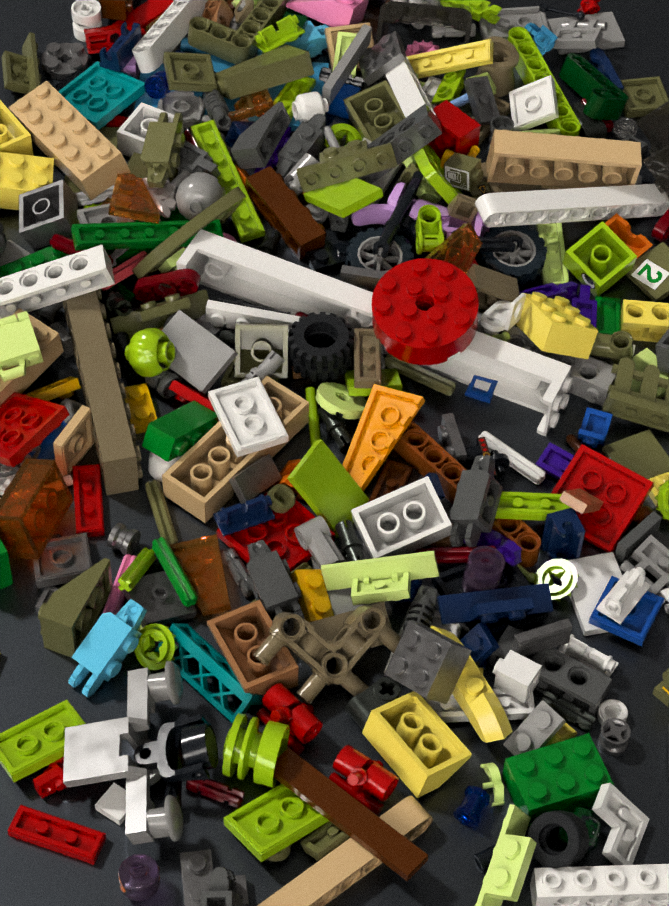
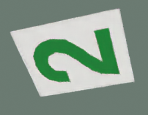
[631,259,669,290]

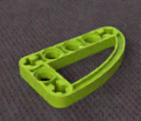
[413,143,464,205]

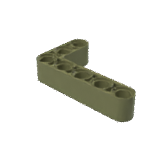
[188,0,290,65]

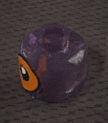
[118,853,160,901]

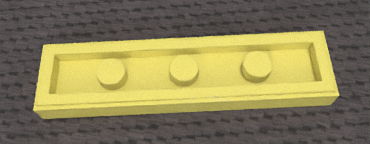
[407,39,494,79]

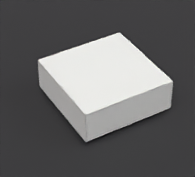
[95,783,126,826]

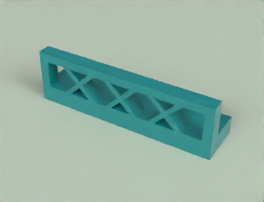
[154,623,264,723]

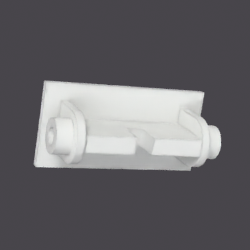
[596,567,651,625]
[558,634,619,677]

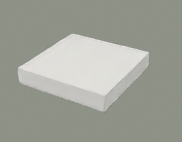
[509,75,559,131]

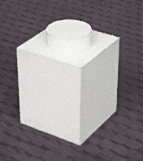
[493,650,542,703]

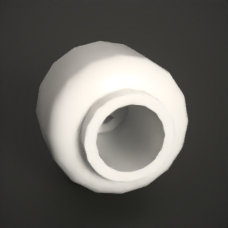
[292,92,329,123]

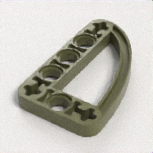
[132,187,246,279]

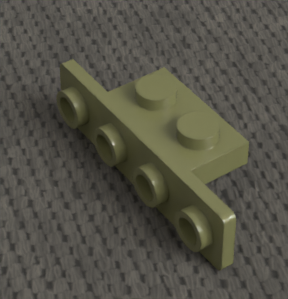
[1,32,41,95]
[296,140,397,192]
[109,289,209,339]

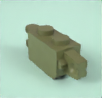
[140,112,185,188]

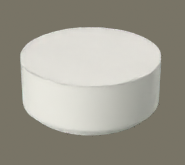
[597,699,628,725]

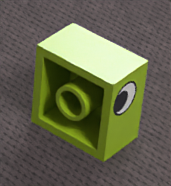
[562,221,637,297]

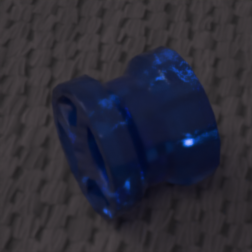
[144,71,171,99]

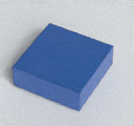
[465,375,498,403]

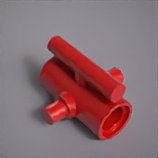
[256,683,323,755]
[329,744,399,815]

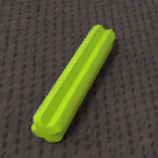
[118,547,156,592]

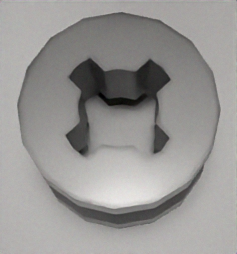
[107,522,141,555]
[598,718,631,756]

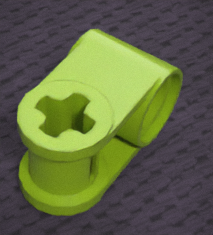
[415,204,444,255]

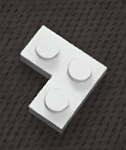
[592,783,649,865]

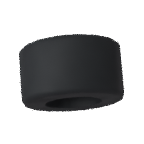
[528,810,590,868]

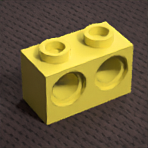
[621,299,669,342]

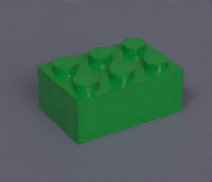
[502,733,614,825]

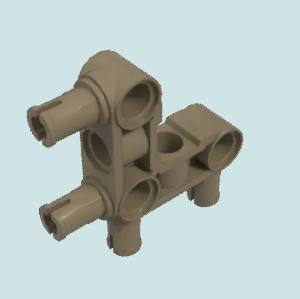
[253,605,401,704]

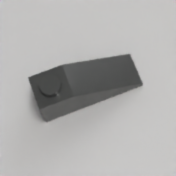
[231,102,291,169]

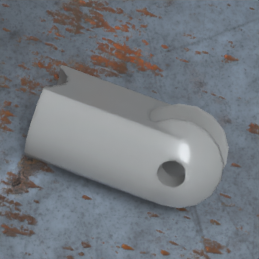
[284,153,319,195]

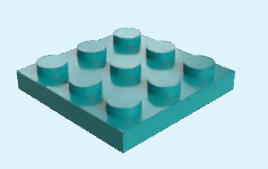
[58,61,148,130]

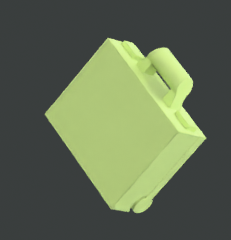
[0,311,44,382]

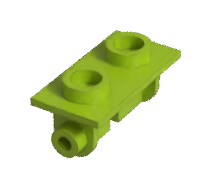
[254,15,305,53]
[431,69,466,104]

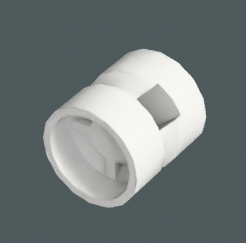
[71,0,103,42]

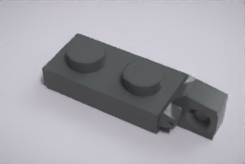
[179,141,221,178]

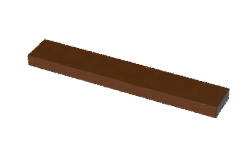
[274,748,428,882]

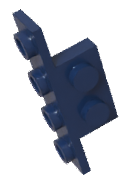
[437,583,554,625]

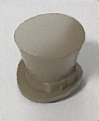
[475,36,519,97]

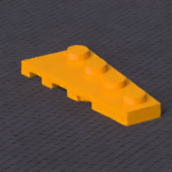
[342,384,425,492]

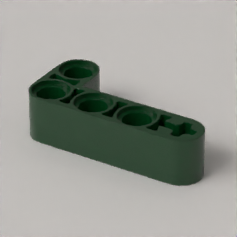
[559,53,629,120]

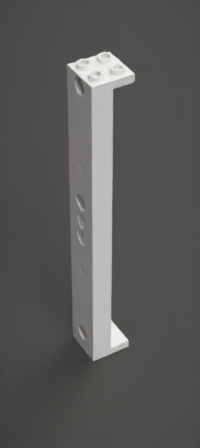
[176,230,573,437]

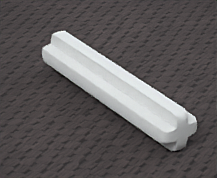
[478,431,546,485]

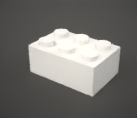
[351,476,452,559]

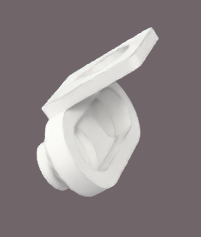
[480,293,526,335]

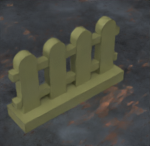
[602,357,669,433]

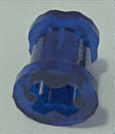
[453,786,491,827]

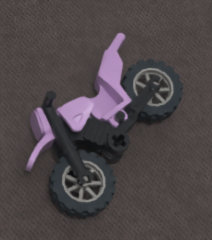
[345,171,547,286]

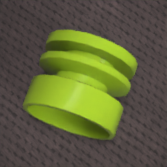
[222,713,290,788]

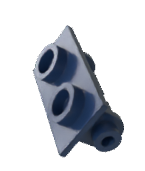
[213,494,275,537]

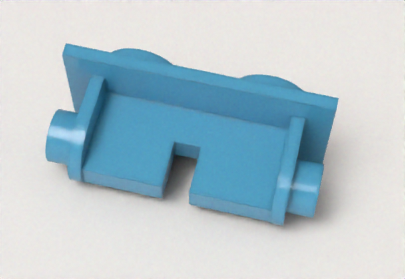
[524,23,558,55]

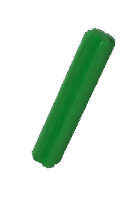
[152,537,198,607]

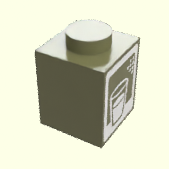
[444,152,483,192]

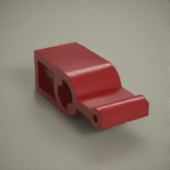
[84,25,146,54]

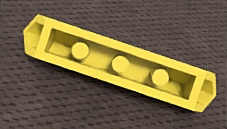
[430,625,513,743]

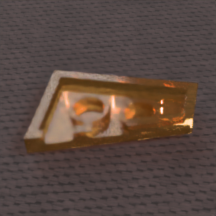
[170,534,232,616]

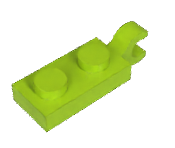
[440,0,502,24]

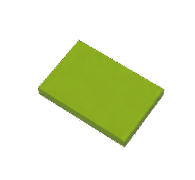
[304,178,384,218]
[287,439,369,539]
[0,700,86,783]
[223,783,329,862]

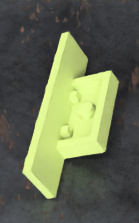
[321,551,439,605]
[475,804,537,906]

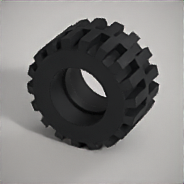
[288,312,354,382]

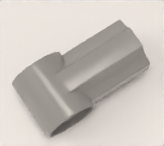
[294,515,345,570]

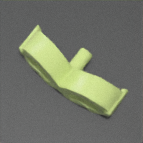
[480,763,505,807]

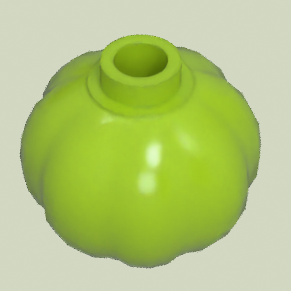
[125,328,175,377]

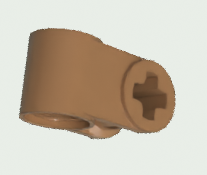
[201,0,234,27]

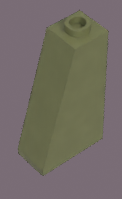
[215,44,314,100]

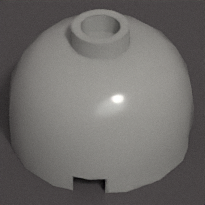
[175,172,226,220]

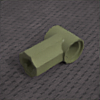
[590,331,633,364]

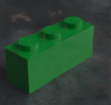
[142,400,219,462]

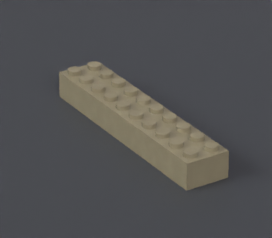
[63,289,143,496]

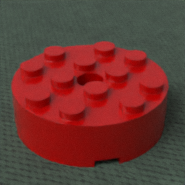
[372,258,479,365]

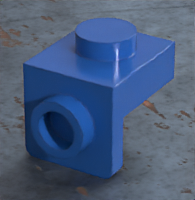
[578,407,613,448]

